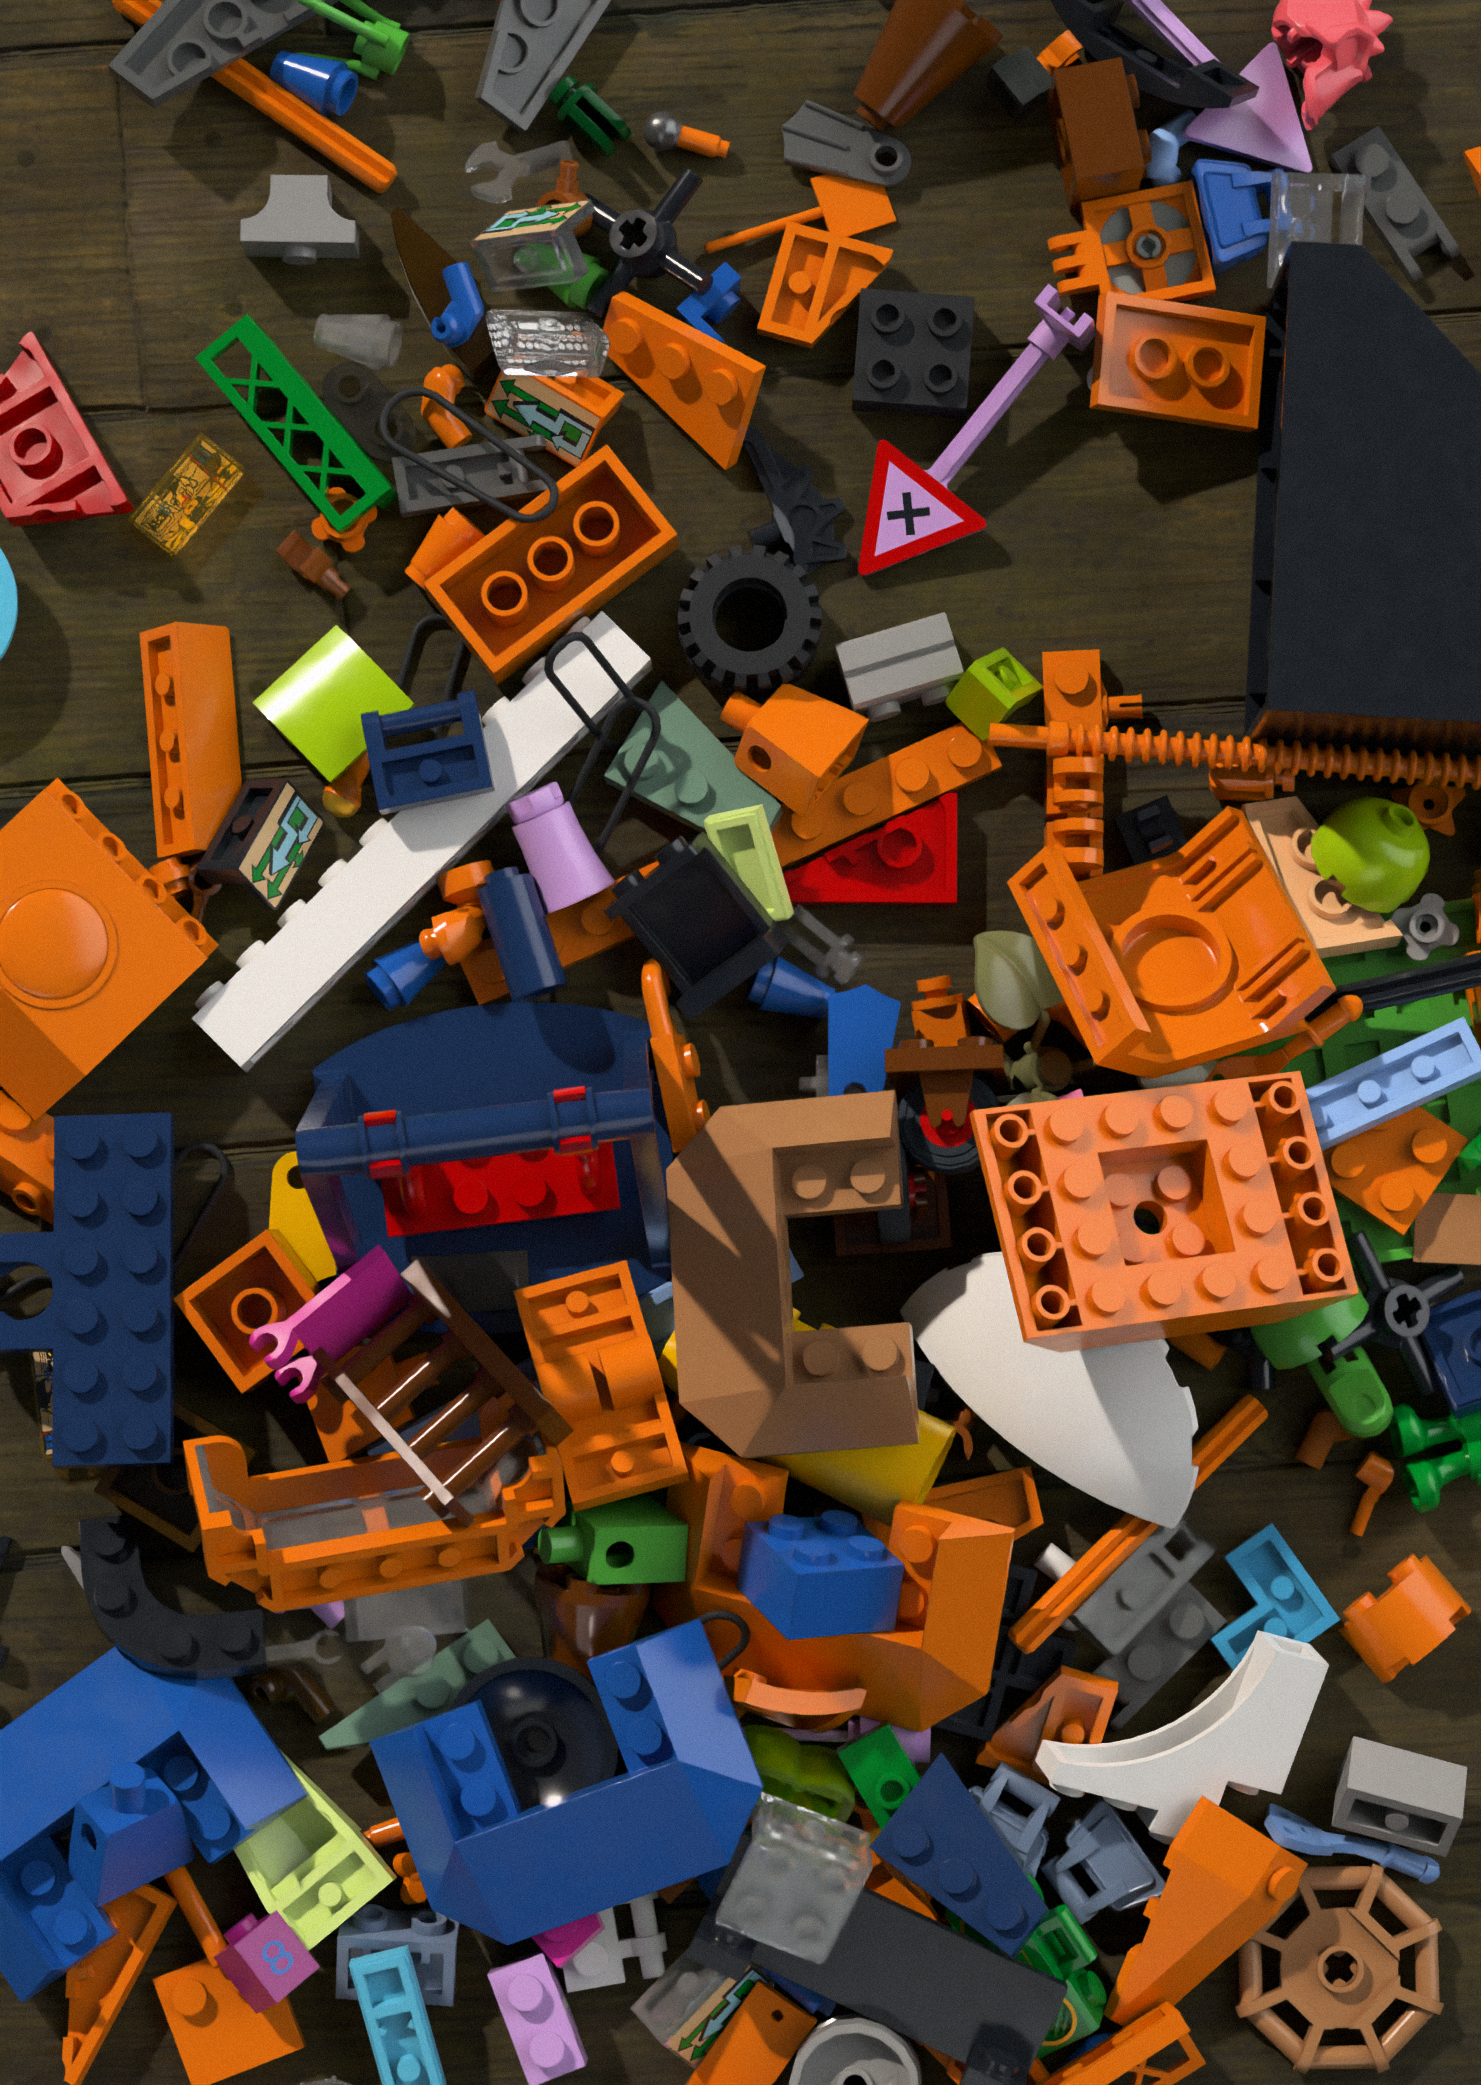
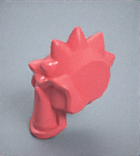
[1271,0,1393,130]

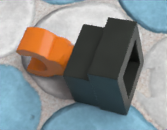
[986,30,1083,124]

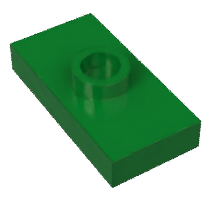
[837,1720,922,1830]

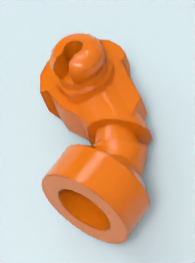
[419,860,494,966]

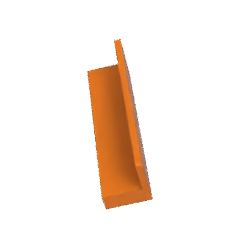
[139,622,242,859]

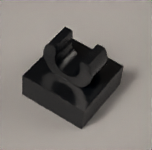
[1113,795,1188,866]

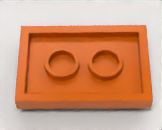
[1090,291,1266,433]

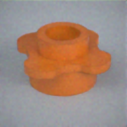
[311,487,378,553]

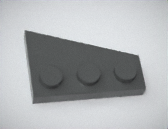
[474,0,611,133]

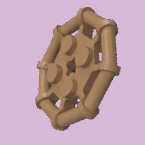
[1235,1861,1444,2075]

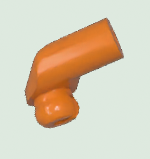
[421,364,473,449]

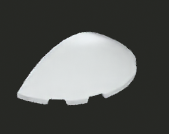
[900,1252,1199,1529]

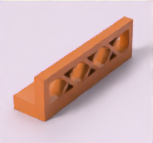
[1035,2000,1206,2085]

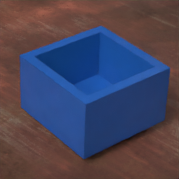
[736,1510,905,1640]

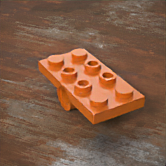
[513,1260,689,1512]

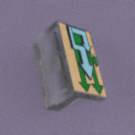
[470,199,595,293]
[630,1946,775,2068]

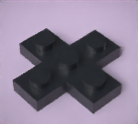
[933,1562,1078,1742]

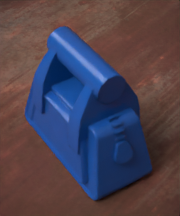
[1187,159,1298,276]

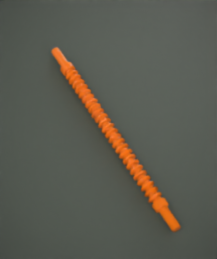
[988,721,1481,790]

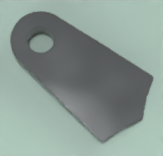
[782,100,911,187]

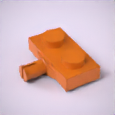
[1042,649,1143,766]

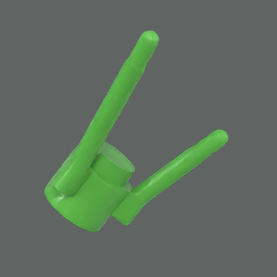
[295,0,410,81]

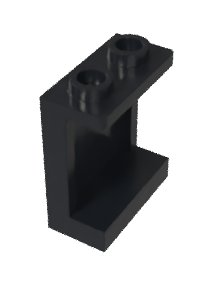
[604,831,789,1021]

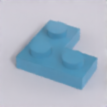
[1209,1523,1340,1672]

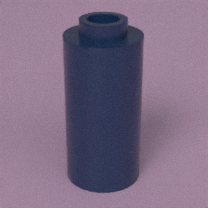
[477,866,568,1003]

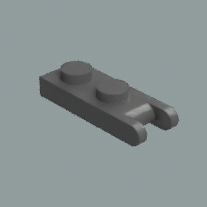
[1328,125,1461,285]
[392,435,548,518]
[1090,1579,1227,1733]

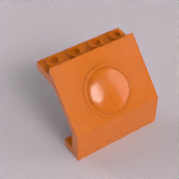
[0,777,219,1121]
[1007,806,1337,1079]

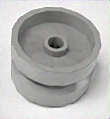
[789,2009,923,2085]

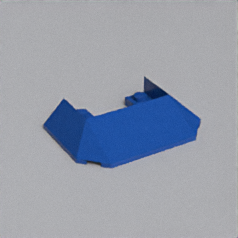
[369,1617,764,1945]
[0,1646,310,2003]

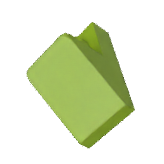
[945,647,1043,741]

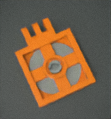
[1047,180,1216,302]

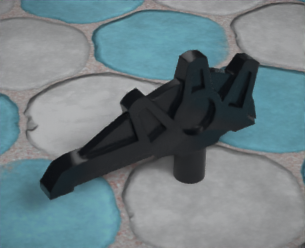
[742,427,847,577]

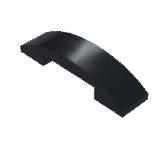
[1050,0,1260,109]

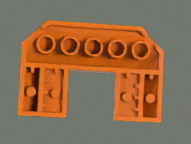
[652,1441,1016,1733]

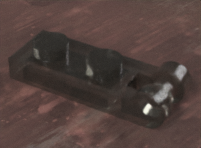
[1068,1512,1218,1660]

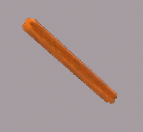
[112,0,397,194]
[1007,1394,1268,1654]

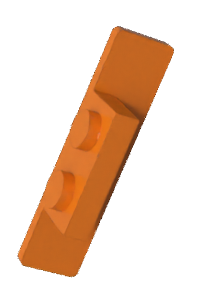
[0,1088,54,1226]

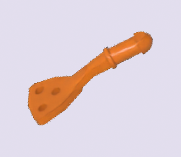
[1203,995,1363,1082]

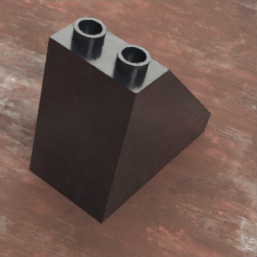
[1243,241,1481,761]

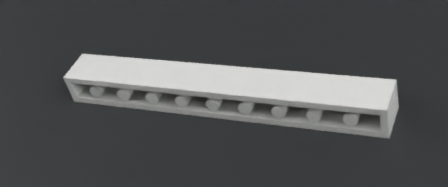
[192,611,652,1073]

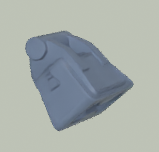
[968,1761,1061,1879]
[1039,1796,1166,1925]

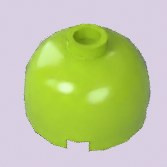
[1311,796,1430,913]

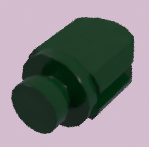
[548,75,632,159]

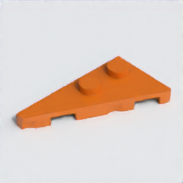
[62,1883,178,2085]

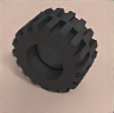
[678,545,822,699]

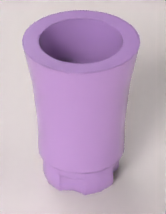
[505,782,615,915]

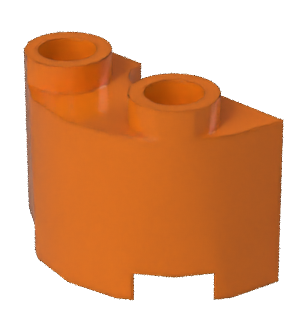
[1338,1553,1471,1684]

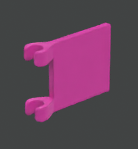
[249,1244,412,1404]

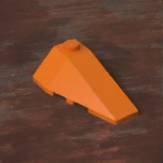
[1103,1795,1308,2027]

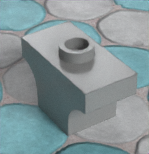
[240,175,360,265]

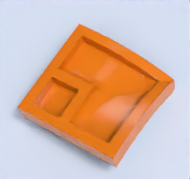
[723,1667,867,1733]

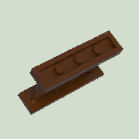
[312,1259,574,1528]

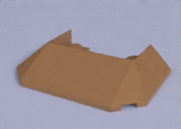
[666,1090,920,1459]

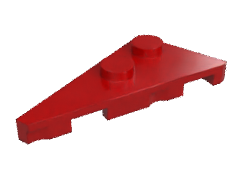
[783,793,957,906]

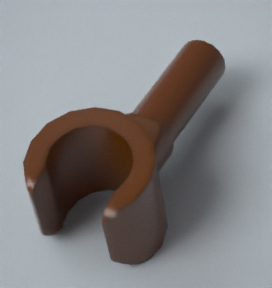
[188,855,222,925]

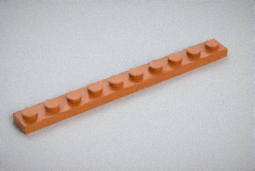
[460,722,1002,1005]

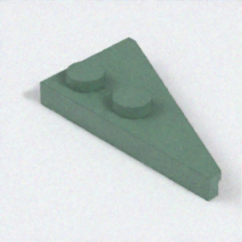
[319,1619,516,1750]

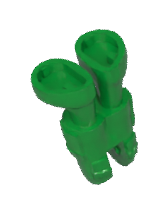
[1388,1404,1481,1513]

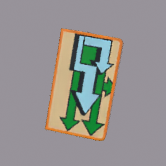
[484,349,625,467]

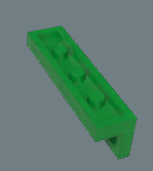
[195,314,398,534]

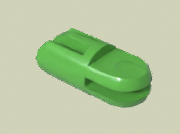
[1305,1345,1393,1439]

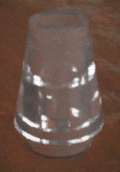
[314,314,403,371]

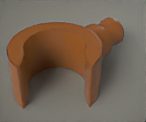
[536,160,593,242]
[276,529,351,600]
[942,1402,976,1460]

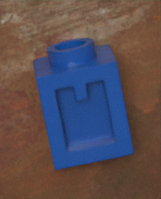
[676,261,741,344]

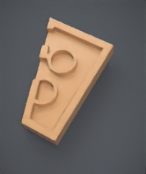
[1240,796,1403,959]

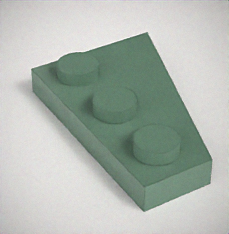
[604,681,783,837]

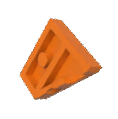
[757,221,893,349]
[976,1665,1118,1796]

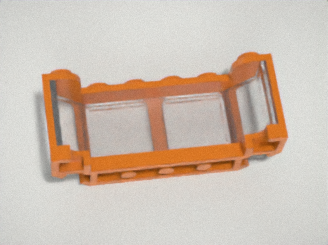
[183,1380,566,1613]

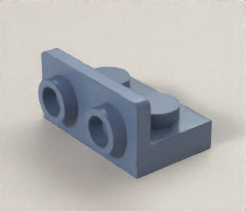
[335,1904,460,2006]

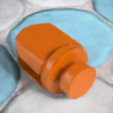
[1208,763,1295,801]
[911,975,972,1047]

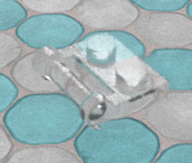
[1267,172,1371,288]

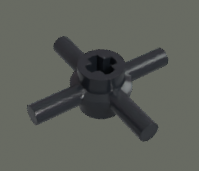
[585,167,713,320]
[1318,1230,1464,1397]

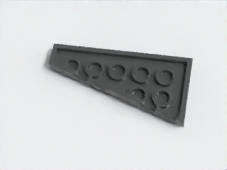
[108,0,340,109]

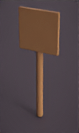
[1413,1193,1481,1265]

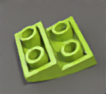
[253,625,415,784]

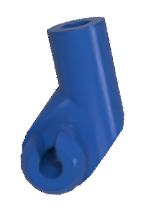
[431,262,484,348]

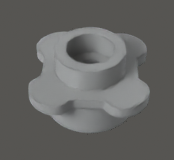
[1391,893,1459,961]

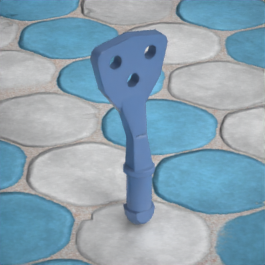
[1264,1804,1440,1884]

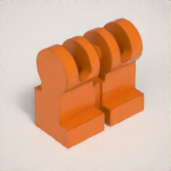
[1044,757,1104,881]

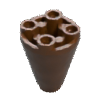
[534,1558,651,1684]

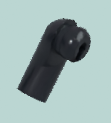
[1216,1327,1276,1390]

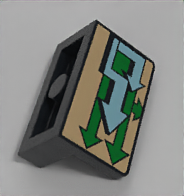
[196,778,325,910]

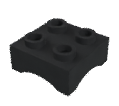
[851,288,975,419]

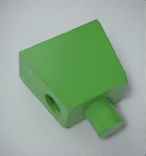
[538,1493,689,1585]

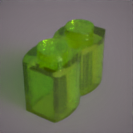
[744,1725,855,1838]

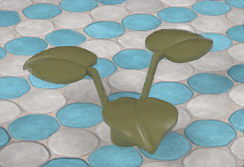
[973,931,1218,1106]

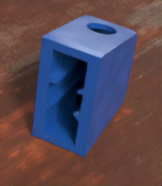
[67,1762,195,1908]

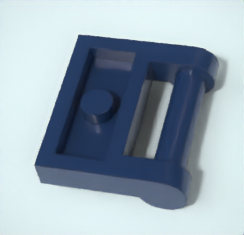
[361,690,495,815]

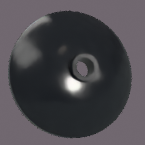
[449,1656,620,1811]

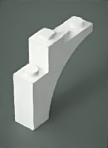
[1035,1630,1329,1845]

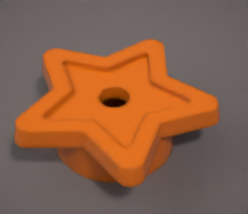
[1391,779,1466,836]

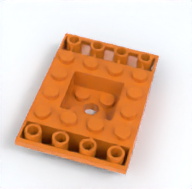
[969,1071,1359,1353]

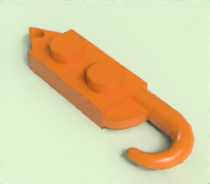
[641,957,711,1153]

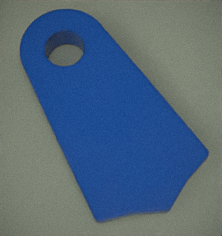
[828,984,901,1096]

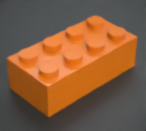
[423,444,678,686]

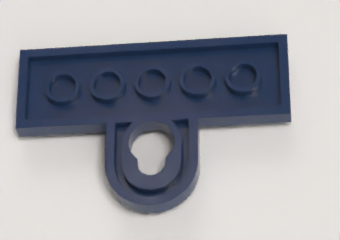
[0,1112,174,1469]

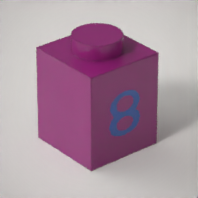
[213,1910,320,2014]

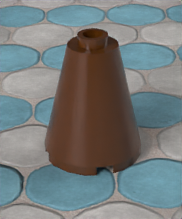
[853,0,1003,132]

